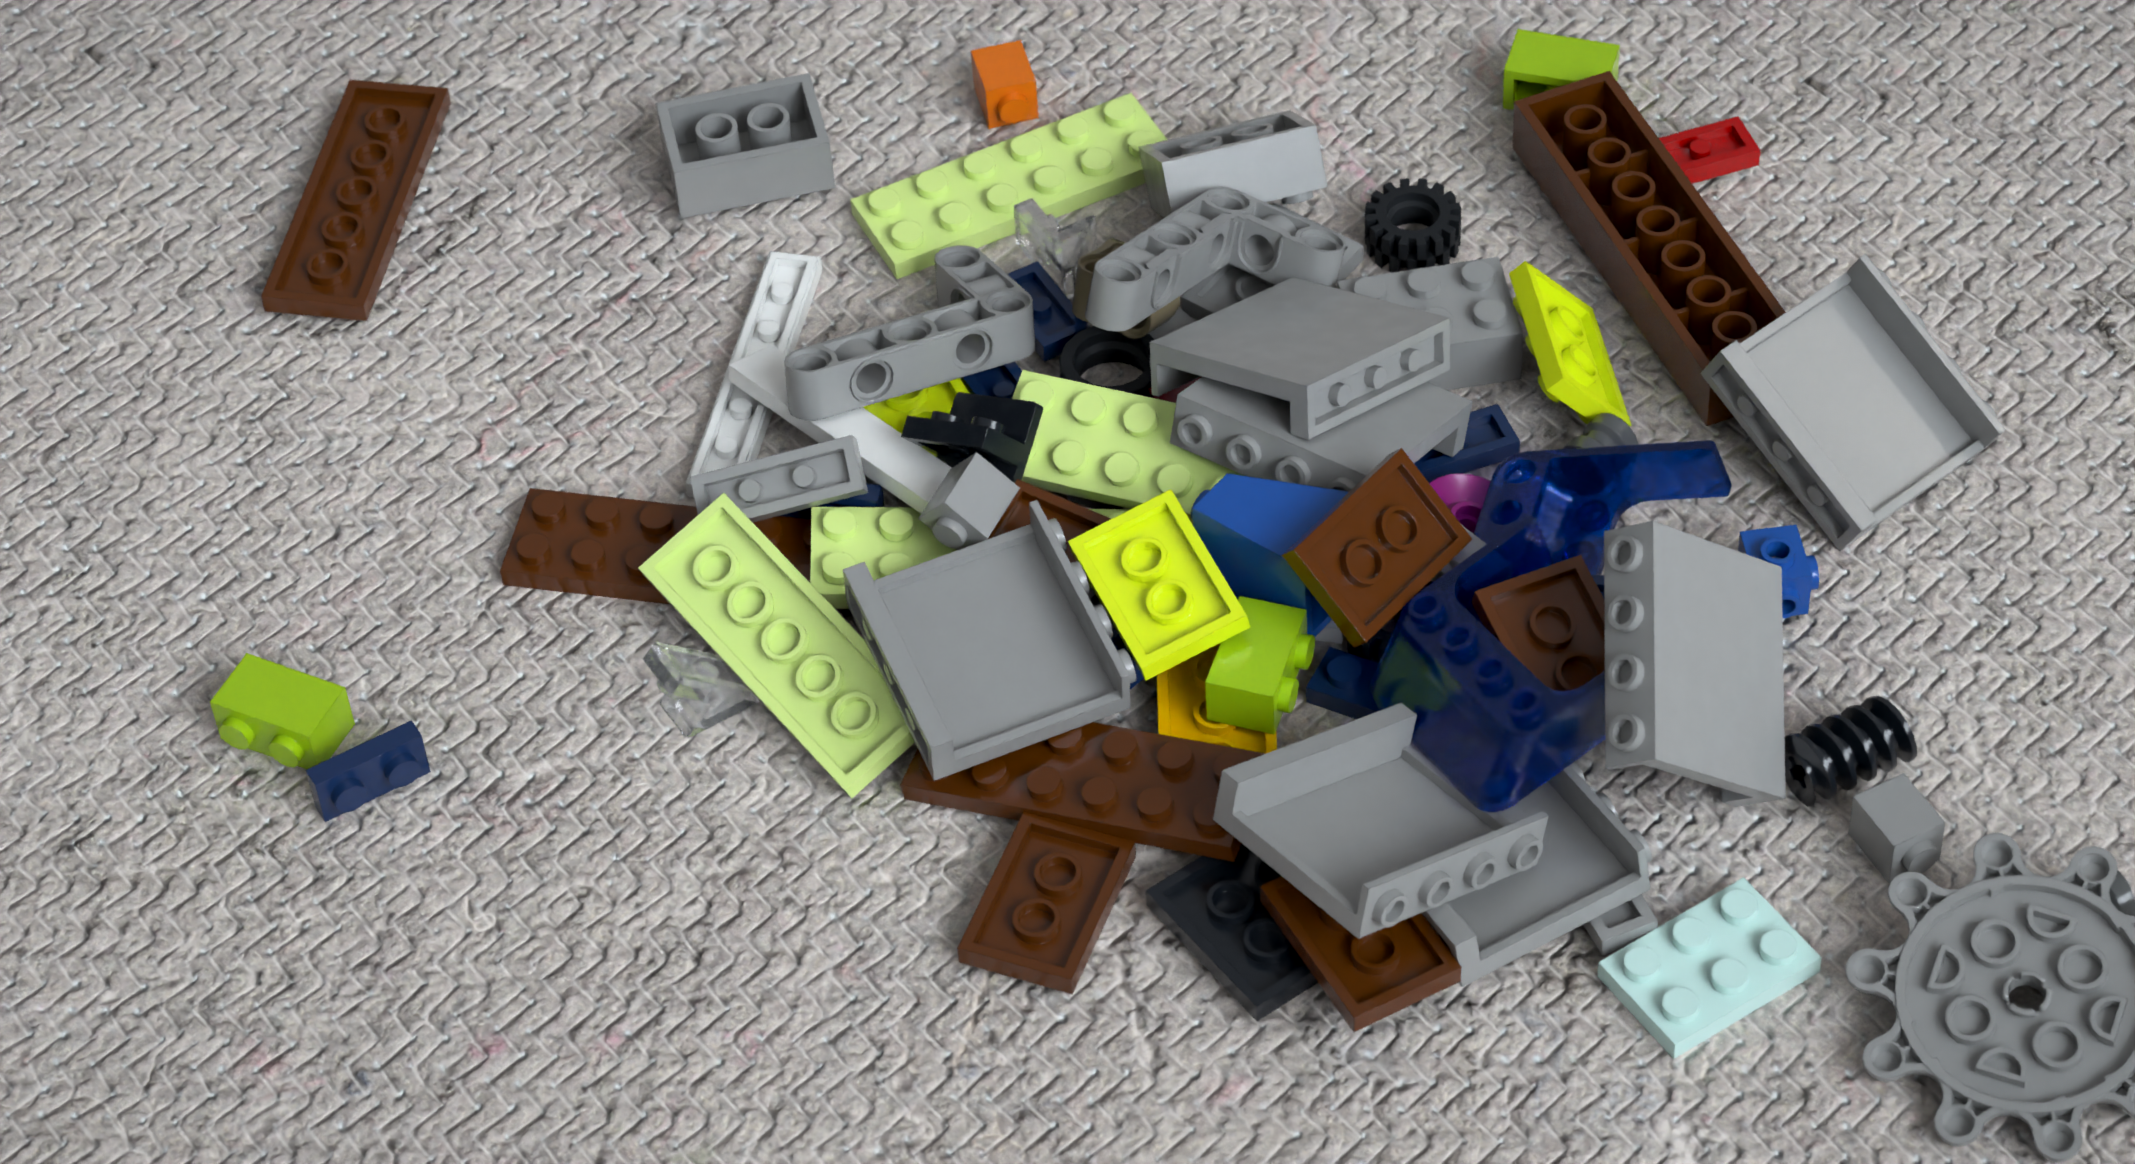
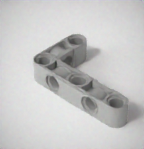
[1085,188,1346,332]
[784,245,1035,420]

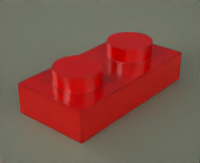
[1659,116,1760,184]

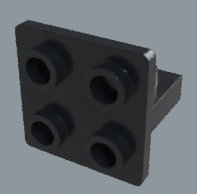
[901,392,1043,483]

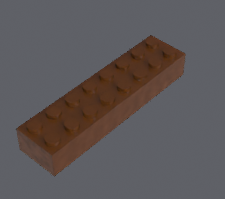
[1512,71,1786,426]

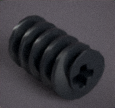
[1785,696,1917,807]

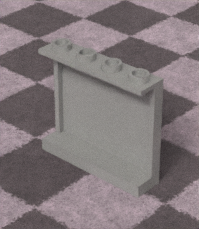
[1700,254,2006,551]
[1150,277,1450,440]
[1170,377,1473,491]
[843,500,1136,781]
[1604,521,1786,807]
[1213,703,1549,939]
[1422,706,1652,987]

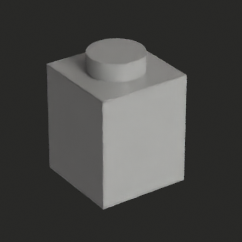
[918,452,1020,550]
[1848,773,1945,883]

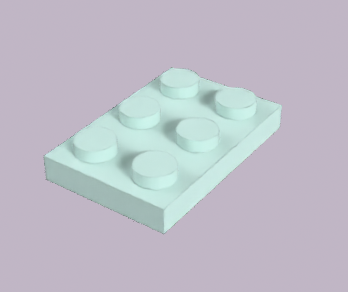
[1597,877,1822,1059]

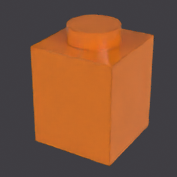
[971,40,1039,129]

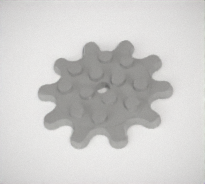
[1846,833,2135,1162]

